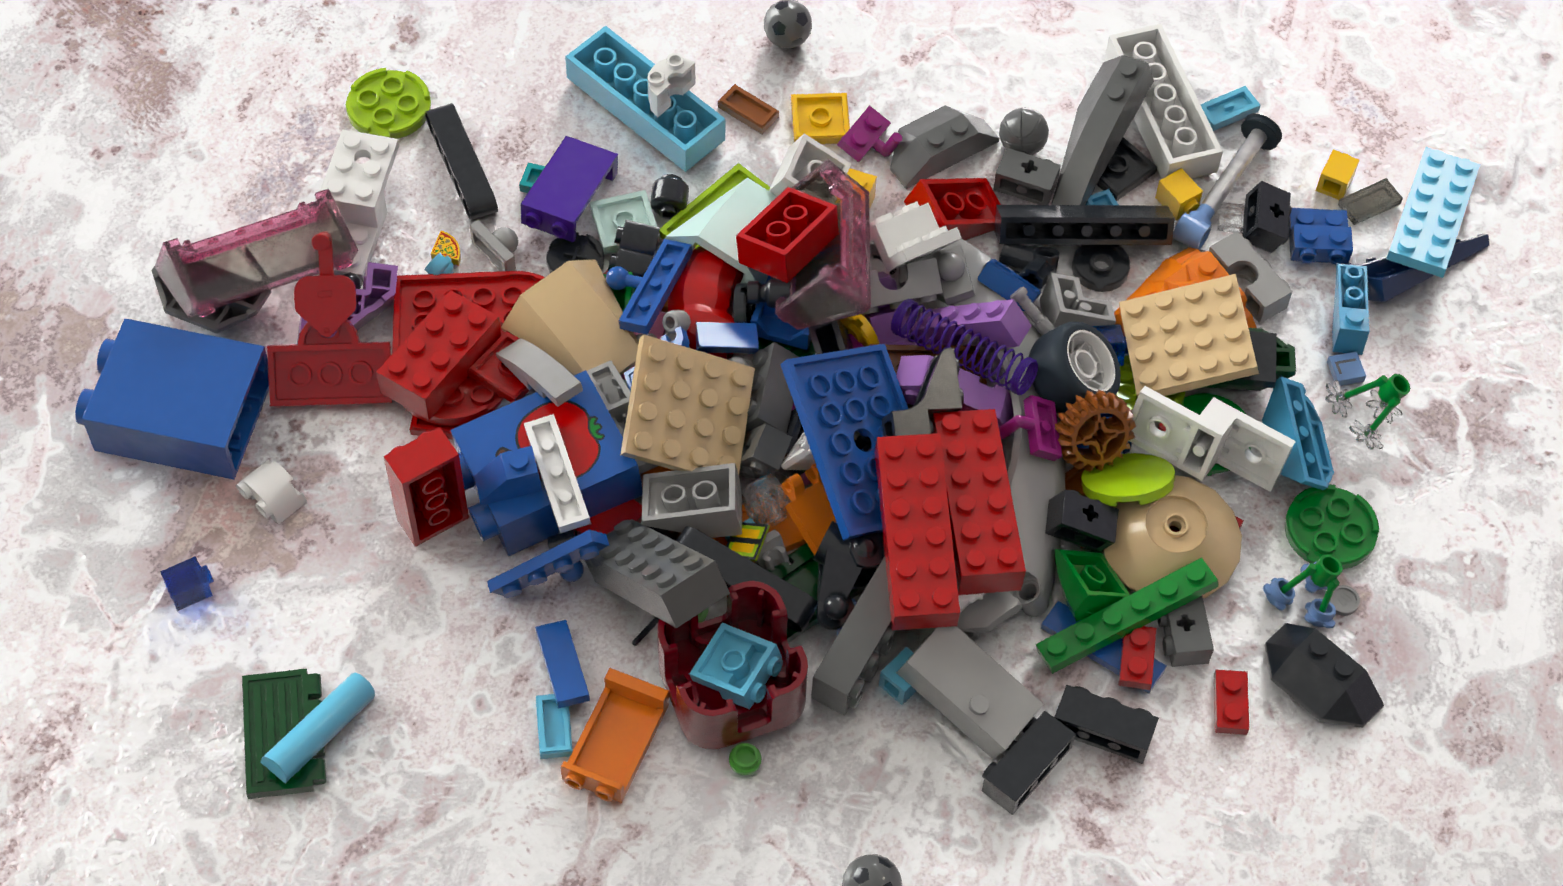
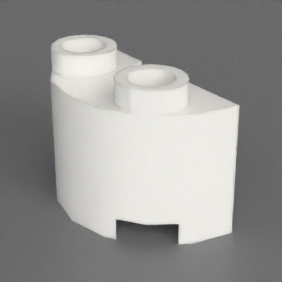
[647,53,696,118]
[236,459,307,525]

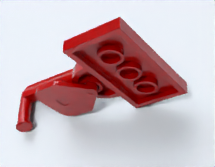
[267,231,393,407]

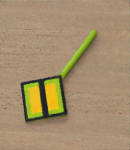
[726,522,770,561]

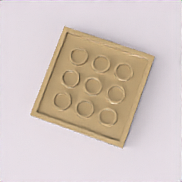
[1119,274,1259,398]
[620,335,755,475]

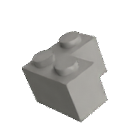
[1039,273,1116,339]

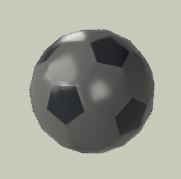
[764,0,812,49]
[842,854,902,886]

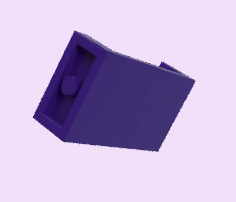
[521,136,618,242]

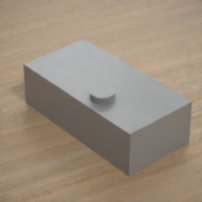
[896,626,1043,759]

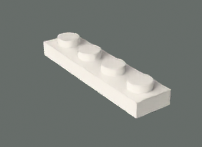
[524,414,591,533]

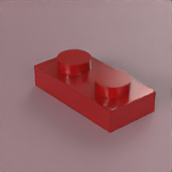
[1118,626,1157,690]
[1214,669,1249,735]

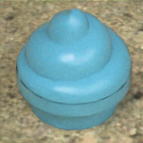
[424,253,454,275]

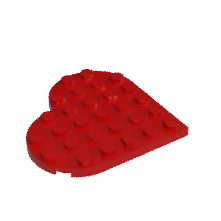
[392,271,545,426]

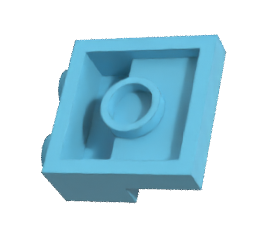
[689,623,783,710]

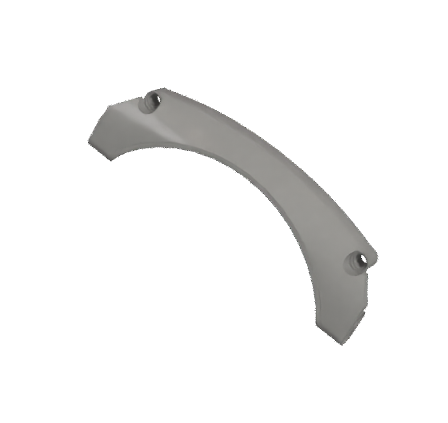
[899,239,1065,645]

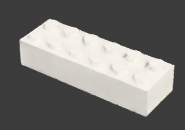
[1105,24,1223,179]

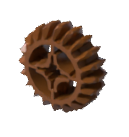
[1055,389,1136,472]

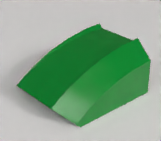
[1054,549,1130,622]

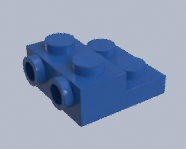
[1288,208,1353,265]

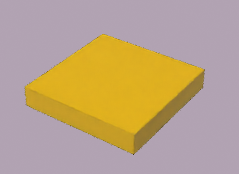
[791,93,850,144]

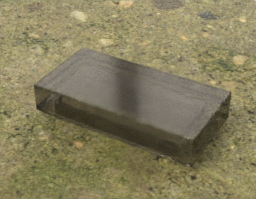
[1338,178,1403,225]

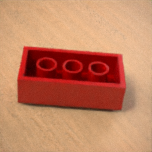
[376,290,502,420]
[384,427,469,547]

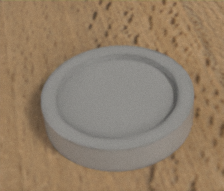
[1330,585,1360,616]

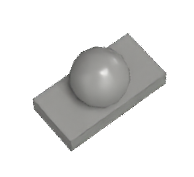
[470,220,519,271]
[933,245,976,305]

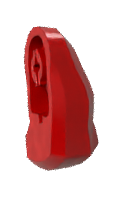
[668,246,743,360]

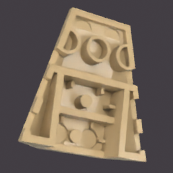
[501,260,639,376]

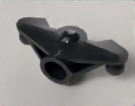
[813,521,885,630]

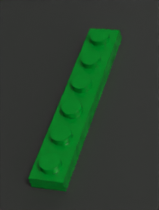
[1035,557,1219,674]

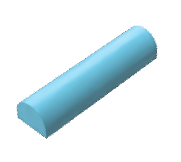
[261,672,375,783]

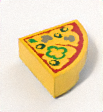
[431,231,461,266]

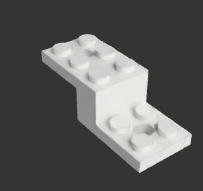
[306,129,399,281]
[857,201,962,272]
[1128,386,1296,492]

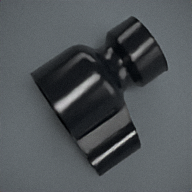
[747,277,791,309]

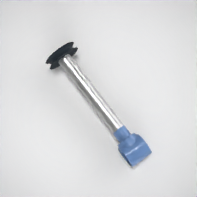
[1173,113,1282,250]

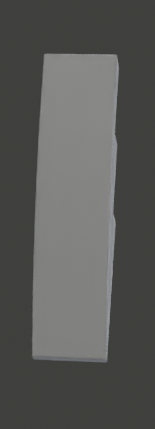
[496,338,583,407]
[587,360,658,474]

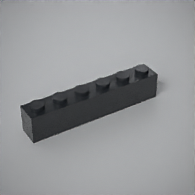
[994,205,1175,245]

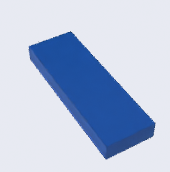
[535,620,590,709]

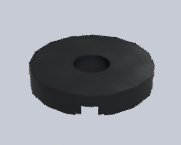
[1072,245,1130,292]

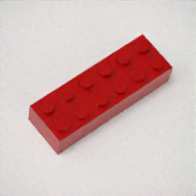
[932,409,1026,595]
[875,433,960,630]

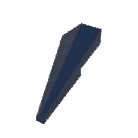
[1345,234,1490,302]

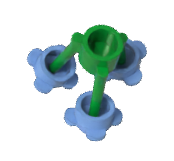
[1263,555,1343,628]

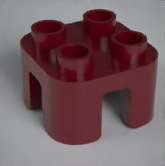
[657,581,808,750]

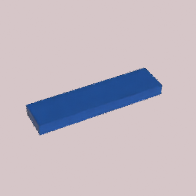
[1041,601,1167,694]

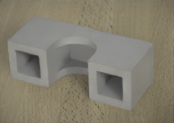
[1209,231,1293,324]
[847,257,943,315]

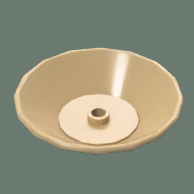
[1103,475,1242,599]

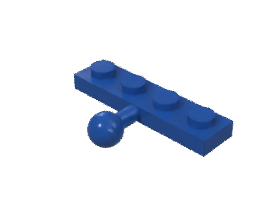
[606,239,693,335]
[487,530,610,598]

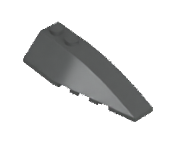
[1051,55,1154,205]

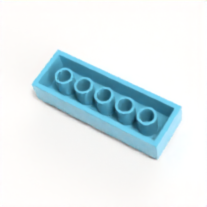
[565,26,726,172]

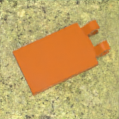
[781,463,837,556]

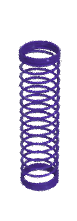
[891,299,1038,396]

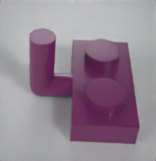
[837,105,902,162]
[999,395,1062,461]

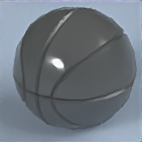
[999,107,1049,156]

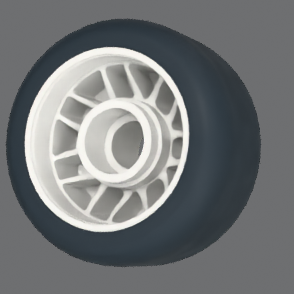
[1029,322,1121,413]

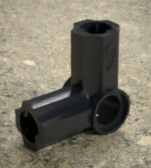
[999,244,1060,289]

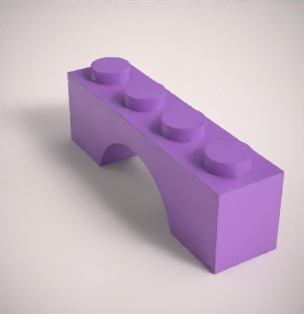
[911,299,1032,349]

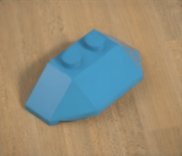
[1262,377,1334,490]

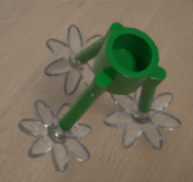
[1325,374,1411,450]

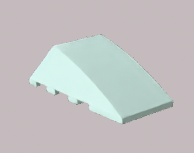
[665,178,778,284]

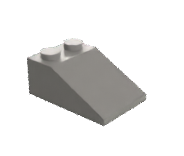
[642,463,742,538]

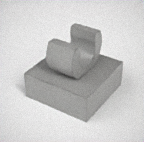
[755,529,789,571]

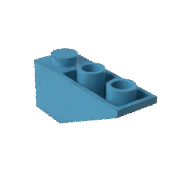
[1332,264,1370,355]

